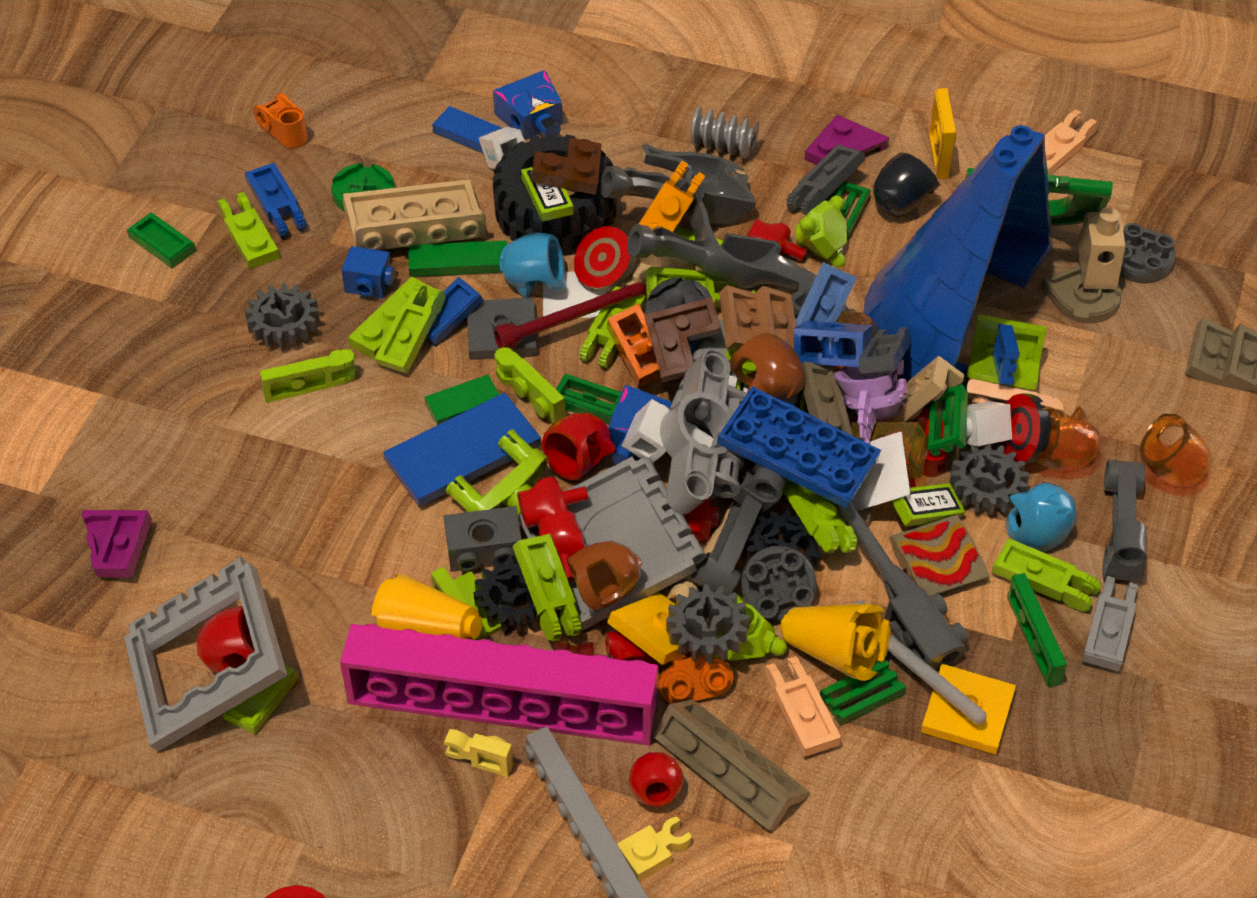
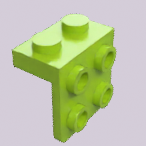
[967,314,1047,390]

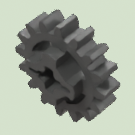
[245,283,320,348]
[949,444,1029,515]
[666,584,750,663]

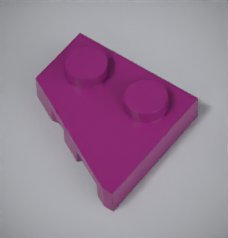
[804,115,889,165]
[82,510,152,578]

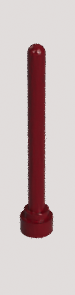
[493,282,646,350]

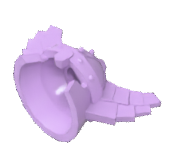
[834,359,908,444]

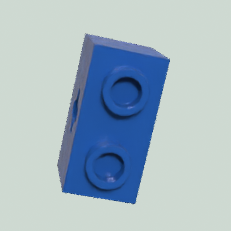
[794,321,873,367]

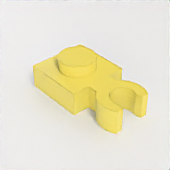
[444,729,513,777]
[617,817,692,882]

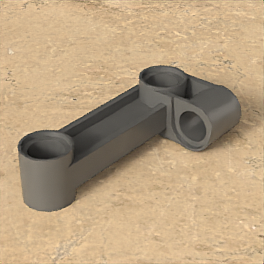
[1102,459,1147,582]
[691,463,788,596]

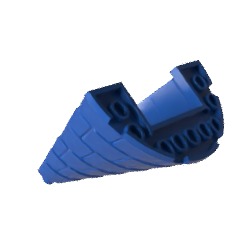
[862,125,1053,409]

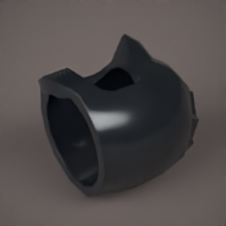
[873,152,941,219]

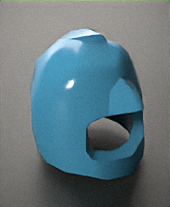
[499,233,566,298]
[1005,482,1077,553]

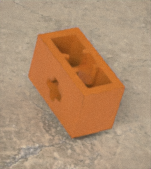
[607,304,661,388]

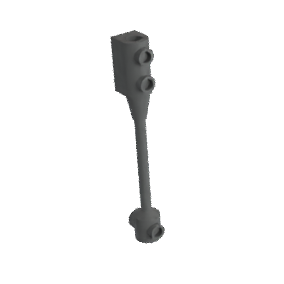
[833,502,968,672]

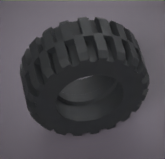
[493,134,617,254]

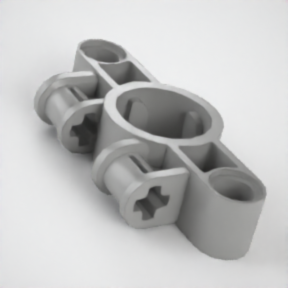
[660,349,747,515]

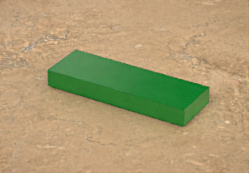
[409,240,507,277]
[1007,573,1067,688]

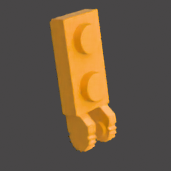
[639,161,705,232]

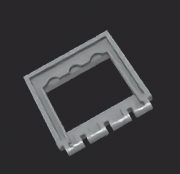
[124,557,288,752]

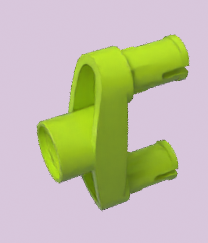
[446,429,548,515]

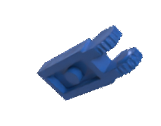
[244,162,307,238]

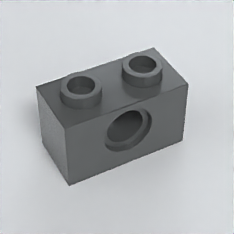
[443,506,521,572]

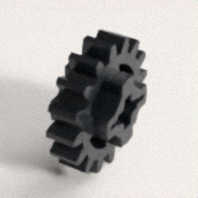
[744,508,824,567]
[473,557,540,633]

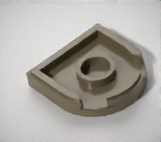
[1040,259,1121,323]

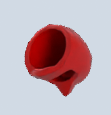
[541,412,616,480]
[195,606,255,674]

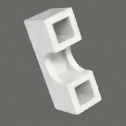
[622,399,733,501]

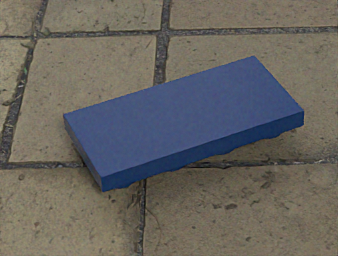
[717,386,881,509]
[383,392,541,507]

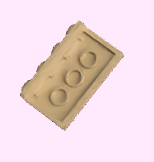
[343,179,486,250]

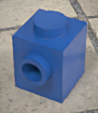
[341,246,395,299]

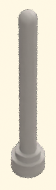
[854,601,987,724]

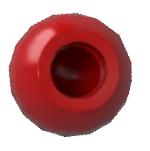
[628,752,684,807]

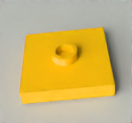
[929,88,956,179]
[607,592,691,665]
[921,664,1016,755]

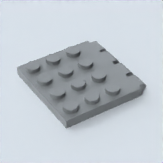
[518,456,706,632]

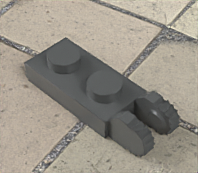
[786,145,865,215]
[858,327,911,376]

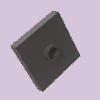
[467,297,537,359]

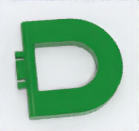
[965,168,1113,226]

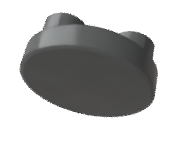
[1120,223,1175,283]
[741,546,816,621]

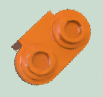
[658,652,734,704]

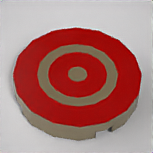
[574,226,637,292]

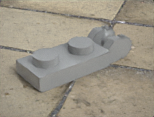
[1082,576,1138,672]

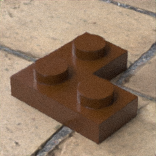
[530,137,601,195]
[644,297,721,382]

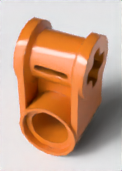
[253,93,308,148]

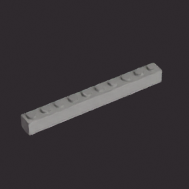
[524,726,648,898]

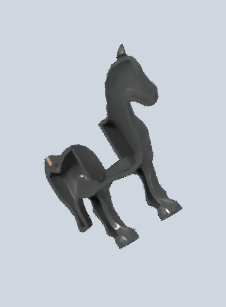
[601,144,863,324]

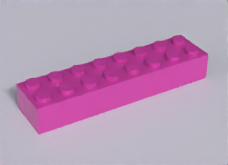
[340,624,658,746]

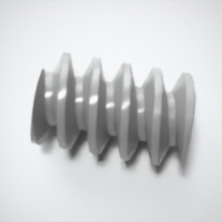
[690,106,760,159]

